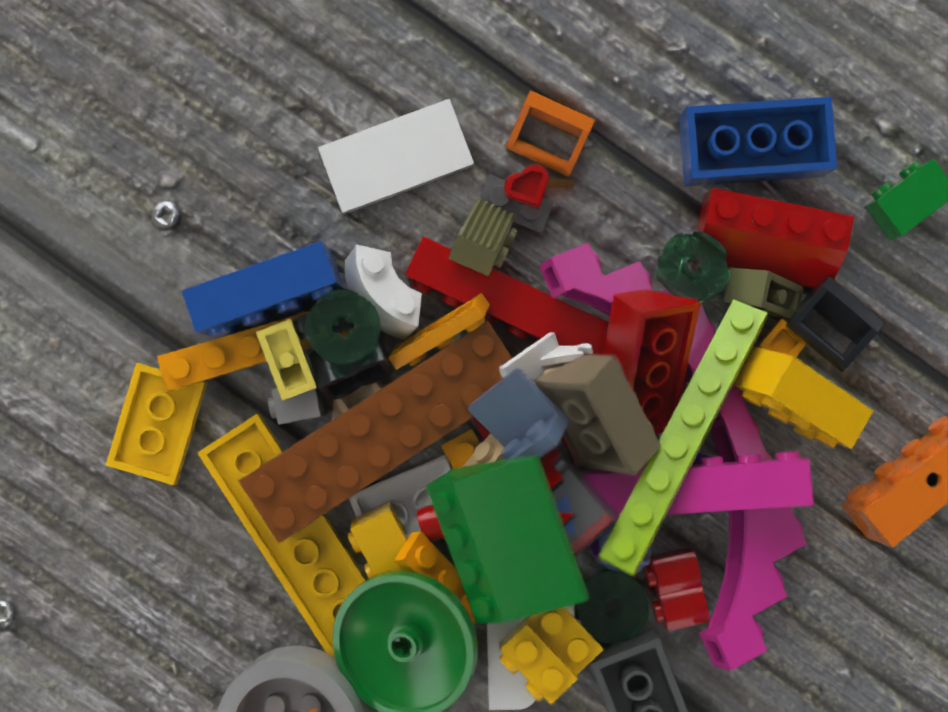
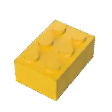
[733,346,874,449]

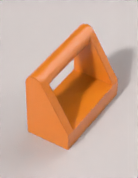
[506,90,595,177]

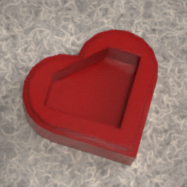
[504,164,549,210]

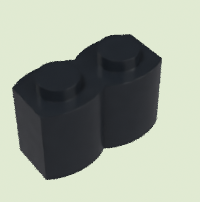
[309,326,393,401]

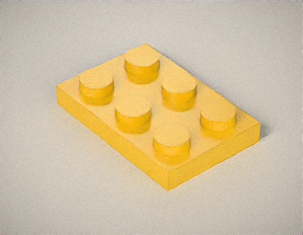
[105,363,208,485]

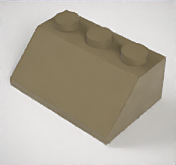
[534,355,661,475]

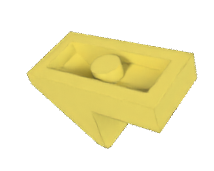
[256,319,317,401]

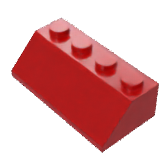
[690,188,855,288]
[603,289,701,435]

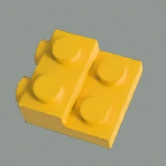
[499,607,603,704]

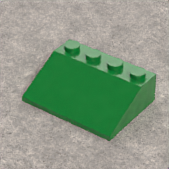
[425,454,589,624]

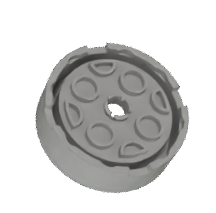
[217,646,369,712]

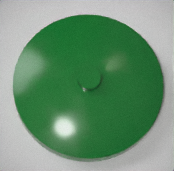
[333,570,478,712]

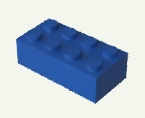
[679,96,837,187]
[181,241,345,338]

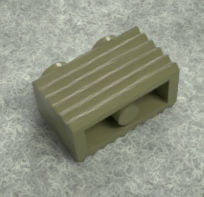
[449,198,518,277]

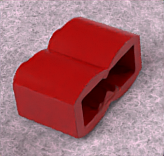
[644,547,710,631]

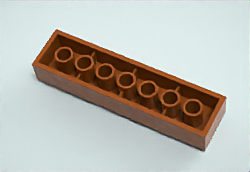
[238,321,512,543]

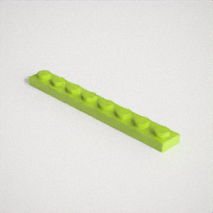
[599,299,767,577]

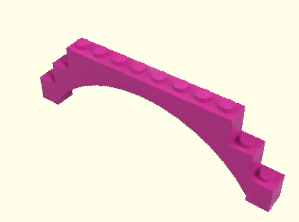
[539,242,807,671]

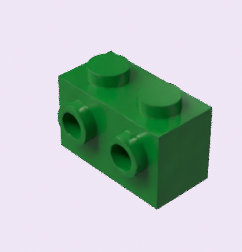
[864,158,948,240]

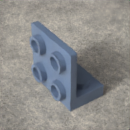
[468,368,570,460]

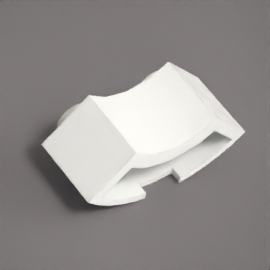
[345,244,422,340]

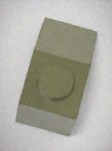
[724,268,804,320]

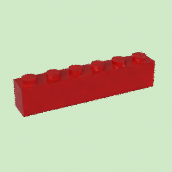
[405,236,609,362]

